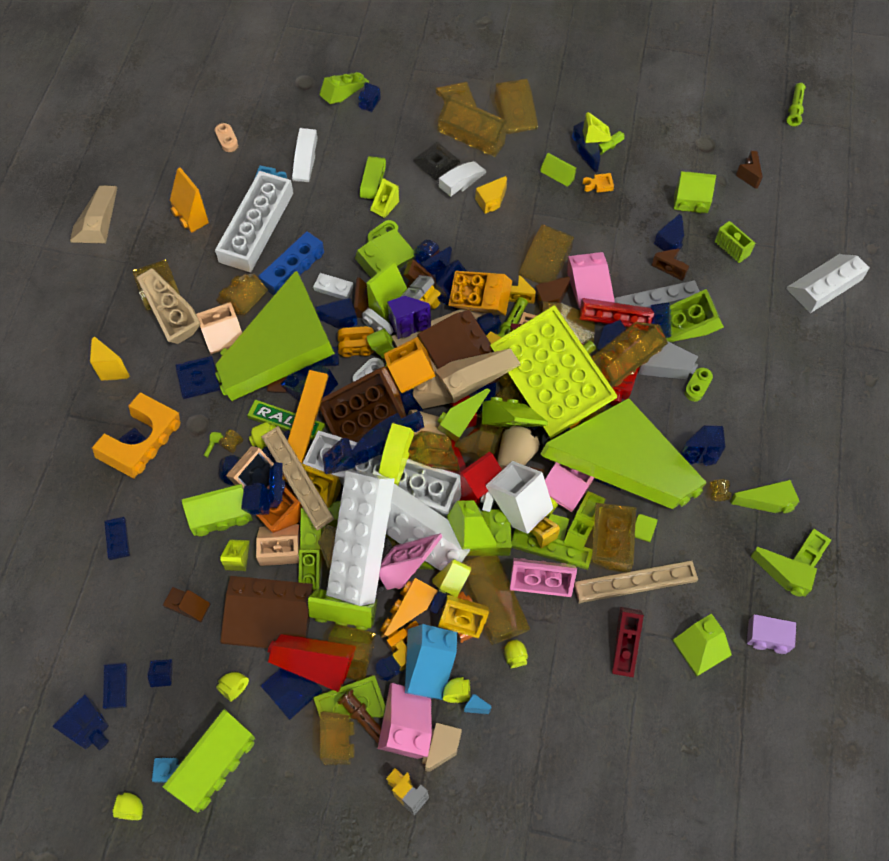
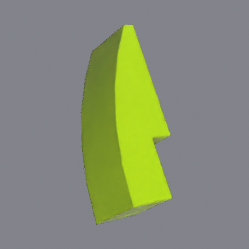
[564,491,606,551]

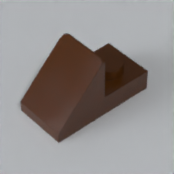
[736,151,762,188]
[651,249,690,281]
[403,259,437,289]
[163,587,211,622]

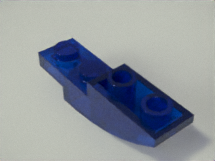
[351,411,424,466]

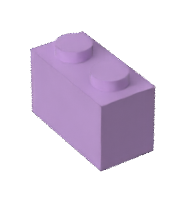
[747,614,796,654]

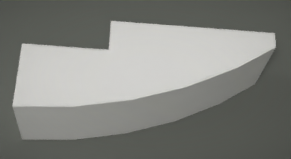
[292,128,318,182]
[439,162,486,196]

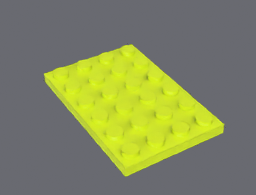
[490,305,617,439]

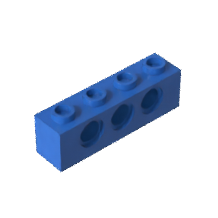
[258,231,324,296]

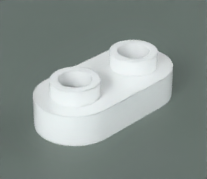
[362,308,393,335]
[353,358,384,382]

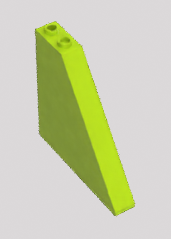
[215,271,335,401]
[541,398,707,509]

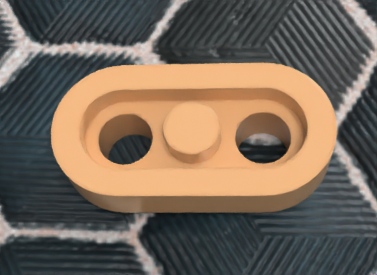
[215,123,238,152]

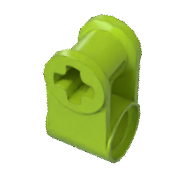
[367,328,394,359]

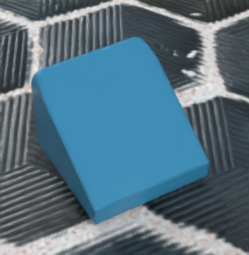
[464,694,491,714]

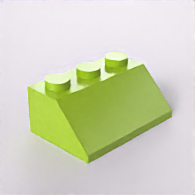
[182,484,253,536]
[308,589,378,630]

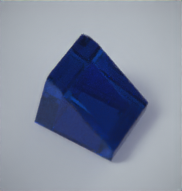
[147,659,173,687]

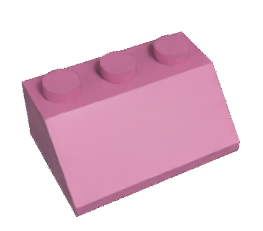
[510,558,577,597]

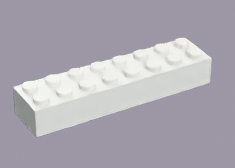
[302,430,461,519]

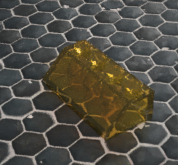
[438,95,507,157]
[591,322,668,386]
[463,556,530,645]

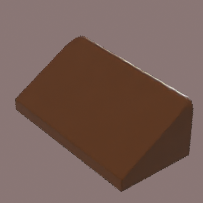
[354,277,369,318]

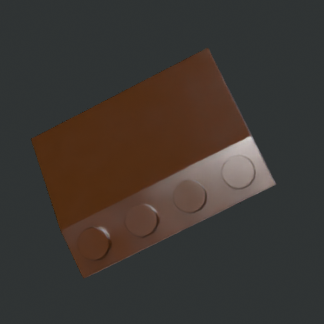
[417,310,503,386]
[319,366,407,444]
[220,576,314,648]

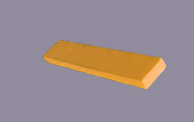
[277,370,329,482]

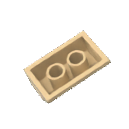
[413,357,453,409]

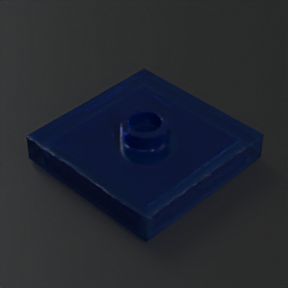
[175,356,220,399]

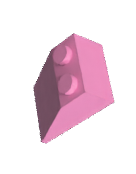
[567,252,615,308]
[379,533,443,590]
[378,683,432,759]

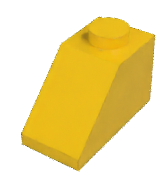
[475,176,507,214]

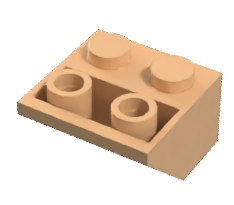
[196,302,242,354]
[256,524,300,566]

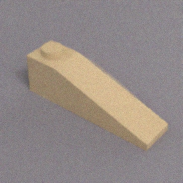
[70,186,117,243]
[137,268,201,344]
[435,348,521,403]

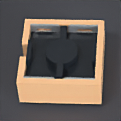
[226,446,279,502]

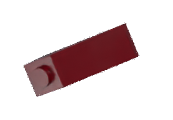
[612,607,644,678]

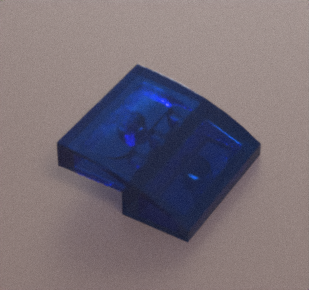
[261,668,323,720]

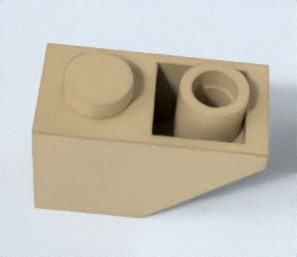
[422,723,462,772]

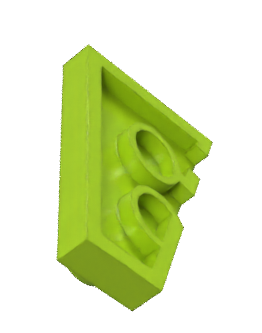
[313,675,386,720]

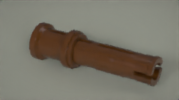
[337,689,381,744]

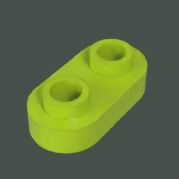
[367,220,398,243]
[685,368,713,401]

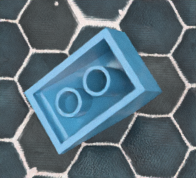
[405,624,457,700]

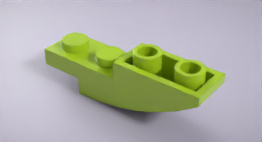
[299,507,323,591]

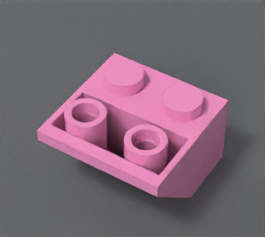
[545,462,594,512]

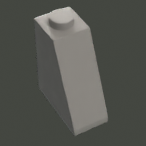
[639,337,698,379]

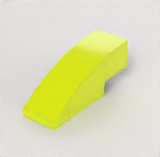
[379,423,414,486]

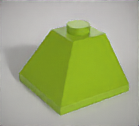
[447,500,498,549]
[672,614,732,676]

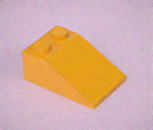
[170,168,209,233]

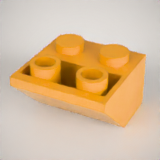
[384,337,436,393]

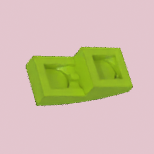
[793,529,831,567]

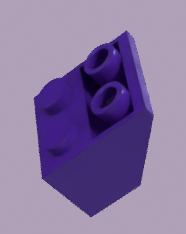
[387,295,431,339]

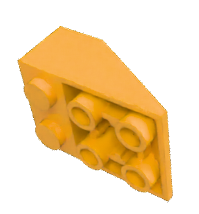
[448,271,512,316]
[380,578,437,638]

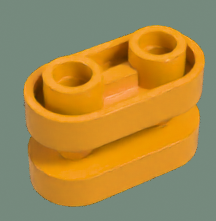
[337,326,374,357]

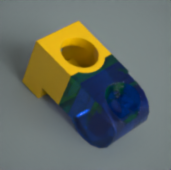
[376,640,407,681]

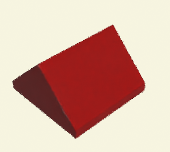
[460,451,502,501]

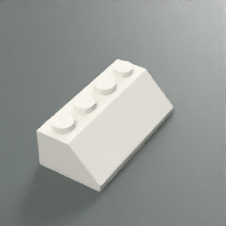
[786,254,870,313]

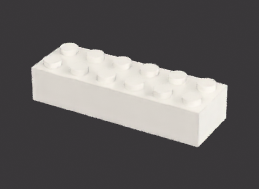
[215,171,293,273]
[372,470,470,571]
[326,471,395,606]

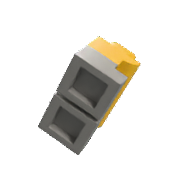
[401,275,441,309]
[386,768,429,815]

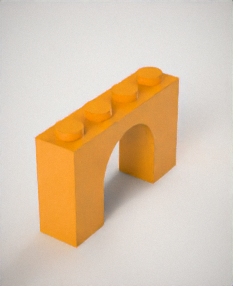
[92,392,181,479]

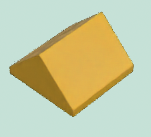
[90,336,130,381]
[302,464,342,508]
[438,595,489,638]

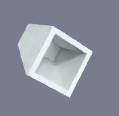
[486,461,553,534]

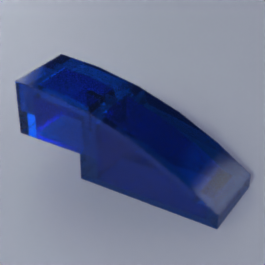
[572,121,600,173]

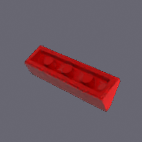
[579,298,654,330]

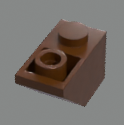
[535,276,570,313]

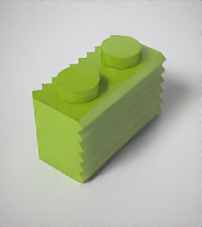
[715,221,756,263]

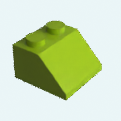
[674,171,716,213]

